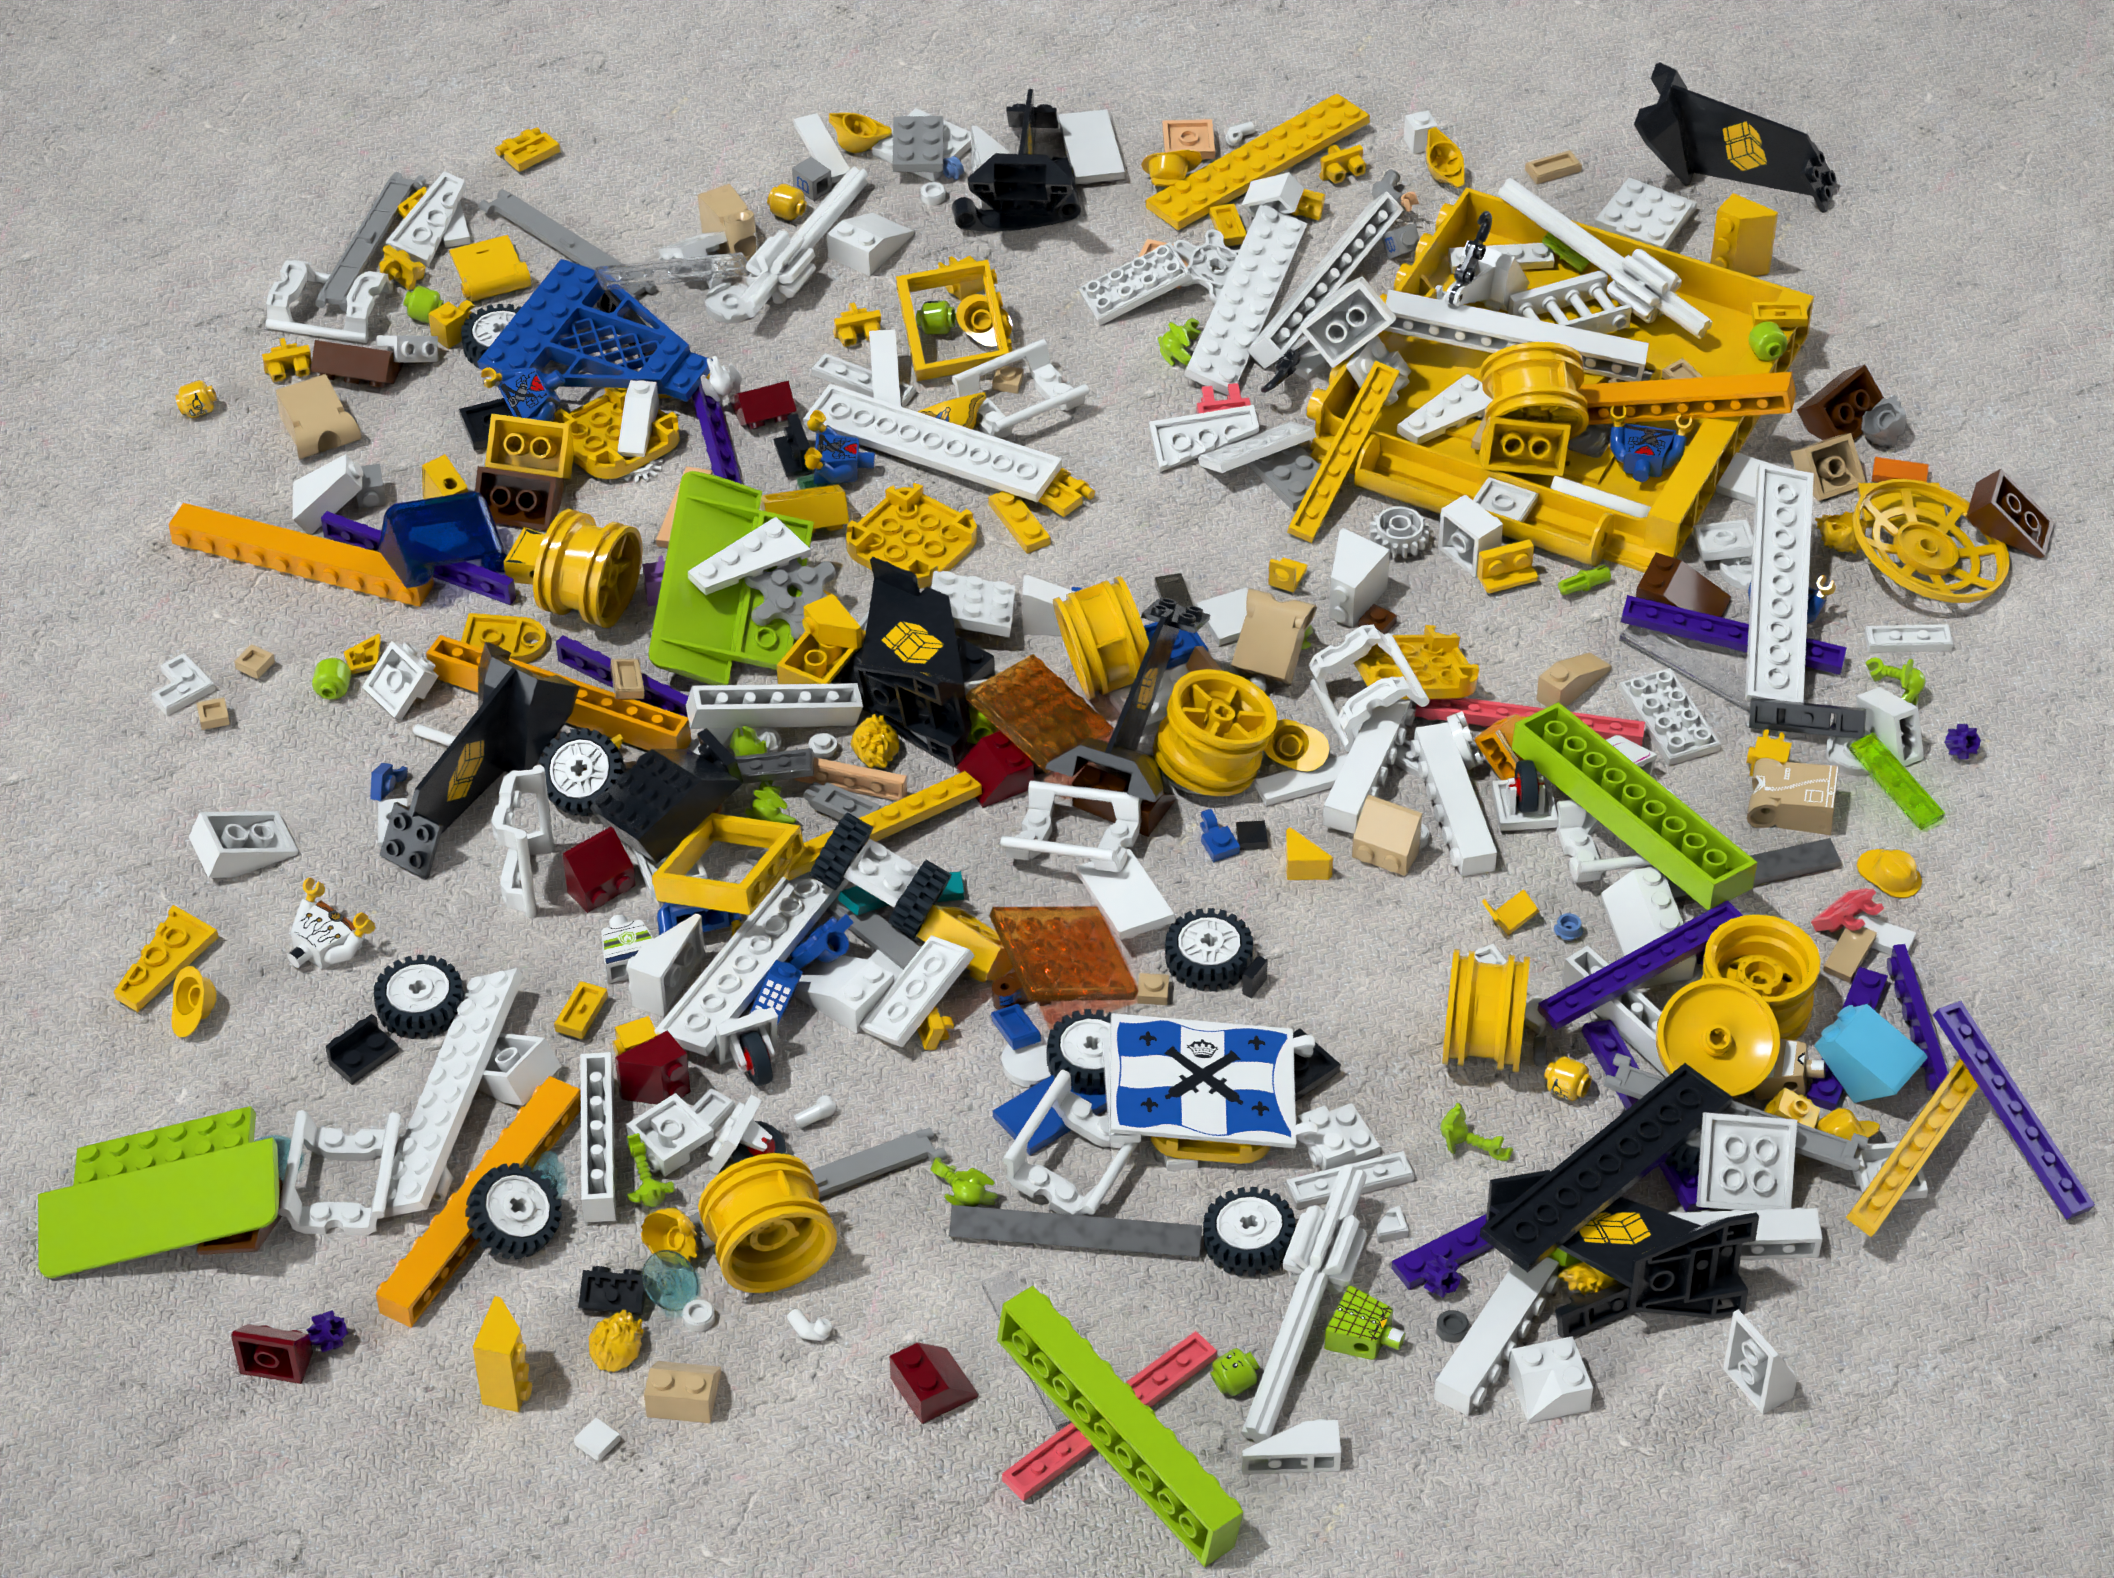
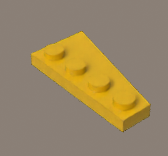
[114,905,219,1012]

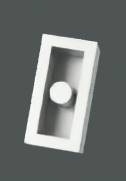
[1242,172,1304,217]

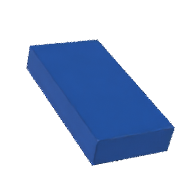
[991,1004,1041,1050]

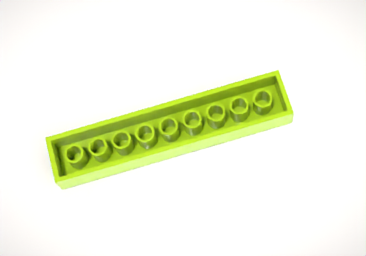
[1512,702,1758,910]
[997,1285,1244,1567]

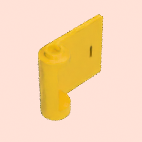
[449,235,531,302]

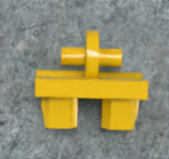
[1319,144,1366,184]
[1290,189,1325,221]
[379,245,426,290]
[833,302,881,347]
[262,338,312,382]

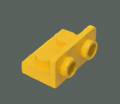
[1477,539,1538,593]

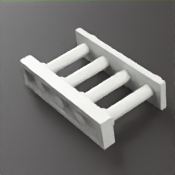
[1508,270,1632,334]

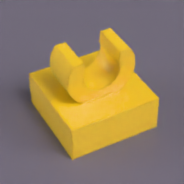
[917,1007,954,1050]

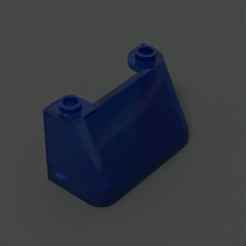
[378,492,507,588]

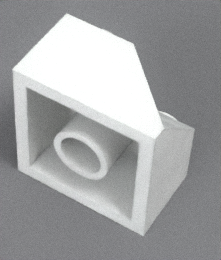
[1438,495,1503,578]
[1508,1336,1593,1423]

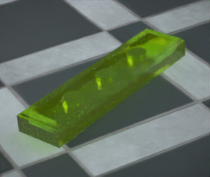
[1849,733,1945,830]

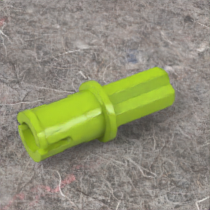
[1542,232,1590,273]
[1558,565,1611,596]

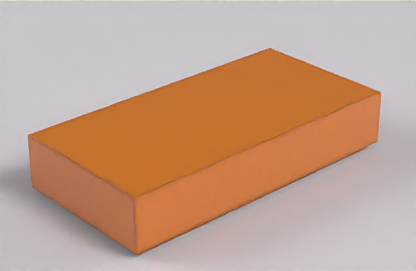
[1871,457,1929,483]

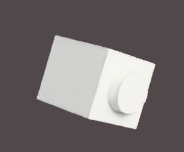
[1404,110,1438,154]

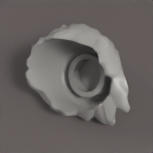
[1861,395,1906,448]

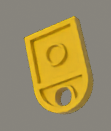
[461,613,547,663]

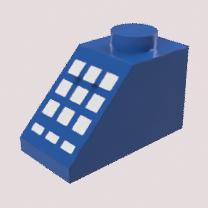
[749,960,803,1026]

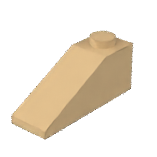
[1536,652,1612,708]

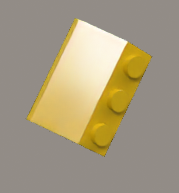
[1710,193,1778,276]
[485,414,574,479]
[1479,416,1571,476]
[760,484,849,533]
[777,629,866,684]
[917,905,1028,983]
[472,1296,532,1412]

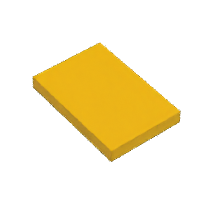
[1857,483,1946,527]

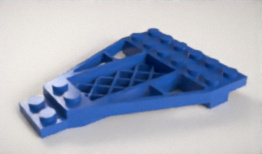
[477,259,713,402]

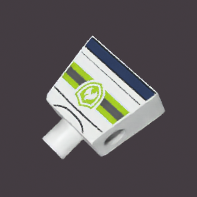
[601,915,654,984]

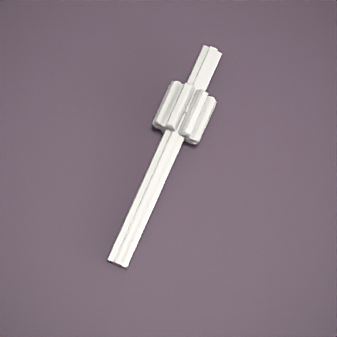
[736,166,868,318]
[1498,178,1713,339]
[1241,1164,1367,1444]

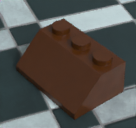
[310,340,404,388]
[1796,364,1884,440]
[471,466,564,531]
[1072,764,1176,837]

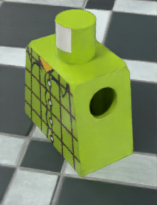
[1324,1285,1406,1360]

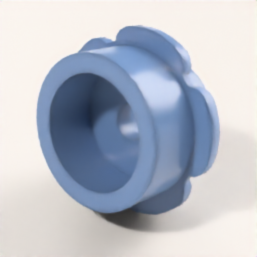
[943,156,964,180]
[1554,913,1583,941]

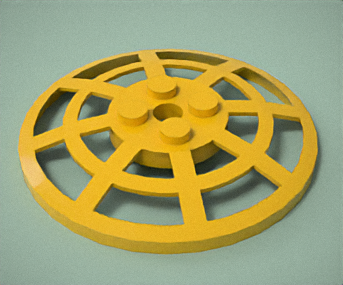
[1852,479,2009,603]

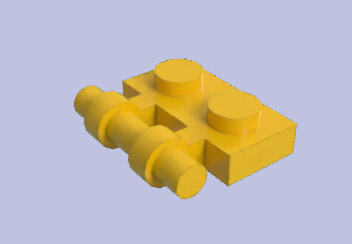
[495,127,560,172]
[1038,468,1095,517]

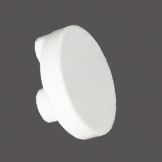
[1447,711,1483,770]

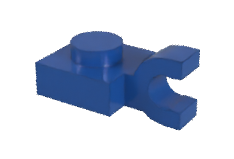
[370,763,408,801]
[1200,808,1240,863]

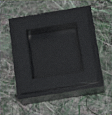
[1236,820,1268,850]
[1242,956,1268,999]

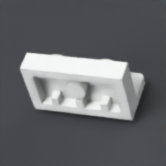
[377,335,438,362]

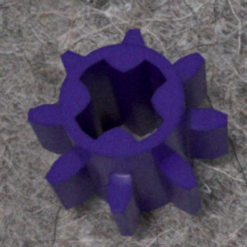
[1944,724,1981,759]
[1421,1255,1462,1298]
[306,1310,348,1353]

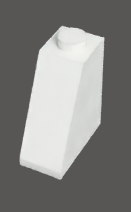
[292,454,363,535]
[1022,575,1075,636]
[1856,687,1924,768]

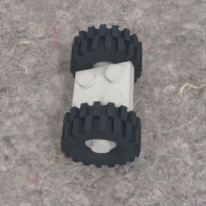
[809,812,952,938]

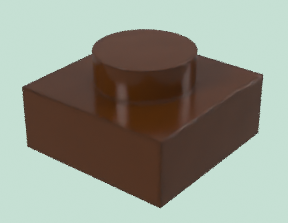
[1358,604,1397,634]

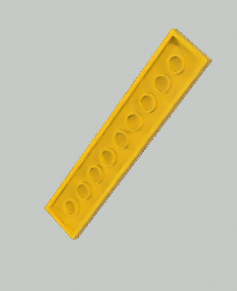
[1145,93,1370,230]

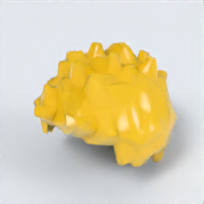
[1815,511,1867,554]
[850,714,900,769]
[641,1207,699,1268]
[1558,1262,1619,1296]
[588,1309,644,1372]

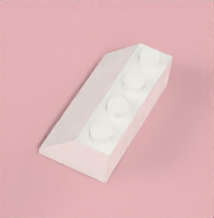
[1601,866,1696,989]

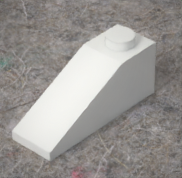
[617,380,659,457]
[1241,1419,1341,1475]

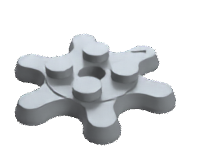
[744,558,841,640]

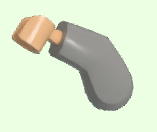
[1372,169,1419,212]

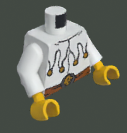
[287,877,375,969]

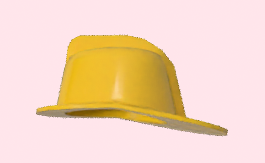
[1141,149,1202,187]
[956,294,1013,347]
[1264,719,1330,772]
[1856,849,1922,898]
[172,966,217,1037]
[1815,1108,1880,1141]

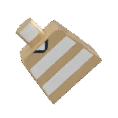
[1754,1038,1826,1100]

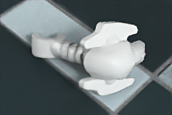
[701,356,743,402]

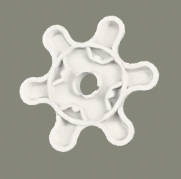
[1173,229,1240,304]

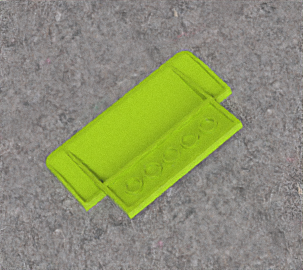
[648,471,814,685]
[38,1106,279,1278]

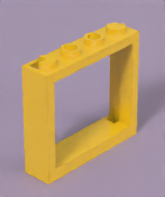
[896,260,1013,382]
[652,813,805,915]

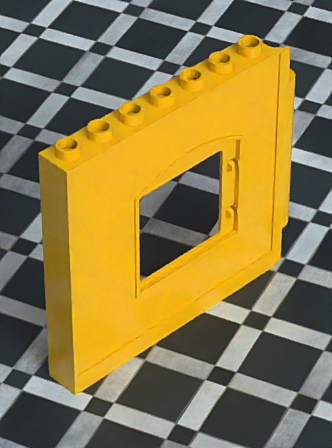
[1307,187,1814,573]

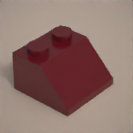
[729,380,797,429]
[957,728,1034,808]
[562,826,636,913]
[615,1030,691,1105]
[231,1324,313,1384]
[889,1342,978,1424]

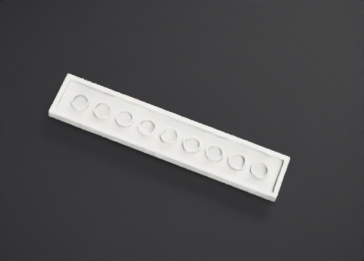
[1183,204,1307,395]
[803,384,1063,502]
[1745,464,1814,703]
[654,871,849,1056]
[383,968,524,1218]

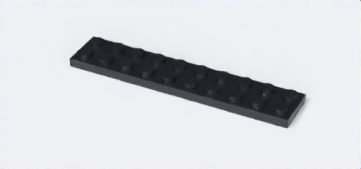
[1479,1063,1733,1273]

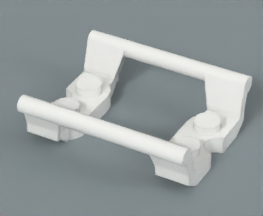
[266,259,393,344]
[952,339,1089,439]
[1309,625,1429,752]
[491,765,555,918]
[1000,780,1142,872]
[1557,789,1673,883]
[1002,1070,1143,1216]
[278,1110,401,1235]

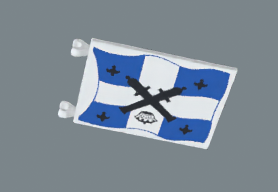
[1110,1013,1318,1148]

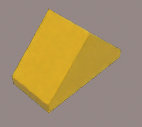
[1285,827,1333,880]

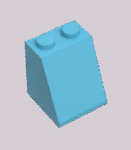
[1814,1004,1928,1103]

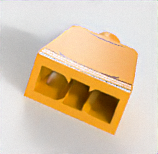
[1474,714,1527,780]

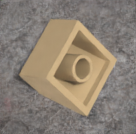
[1790,433,1866,501]
[1352,795,1422,876]
[644,1361,721,1423]

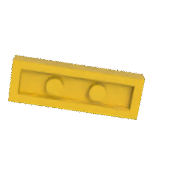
[988,491,1051,554]

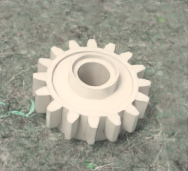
[1369,507,1429,558]

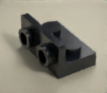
[774,413,812,477]
[697,728,744,783]
[326,1014,399,1085]
[578,1266,650,1315]

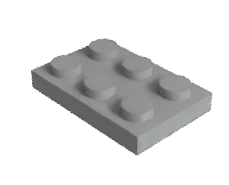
[892,115,944,172]
[1247,444,1320,511]

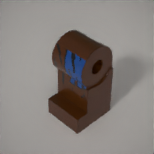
[992,965,1051,1010]

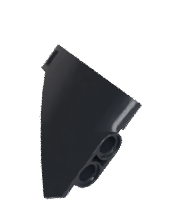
[951,157,1081,231]

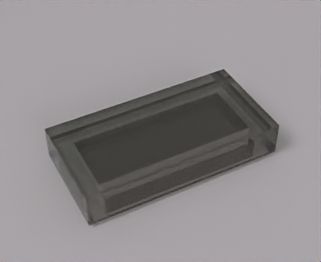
[1155,573,1193,608]

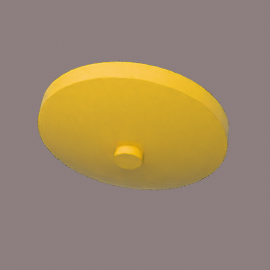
[1656,978,1780,1099]

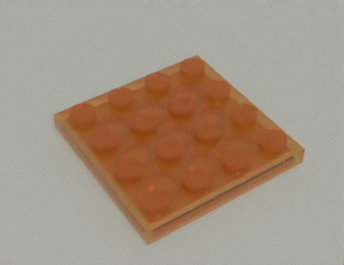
[966,654,1114,774]
[989,906,1139,1002]

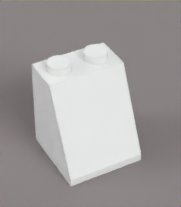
[1329,528,1390,628]

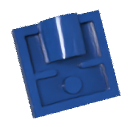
[787,914,854,970]

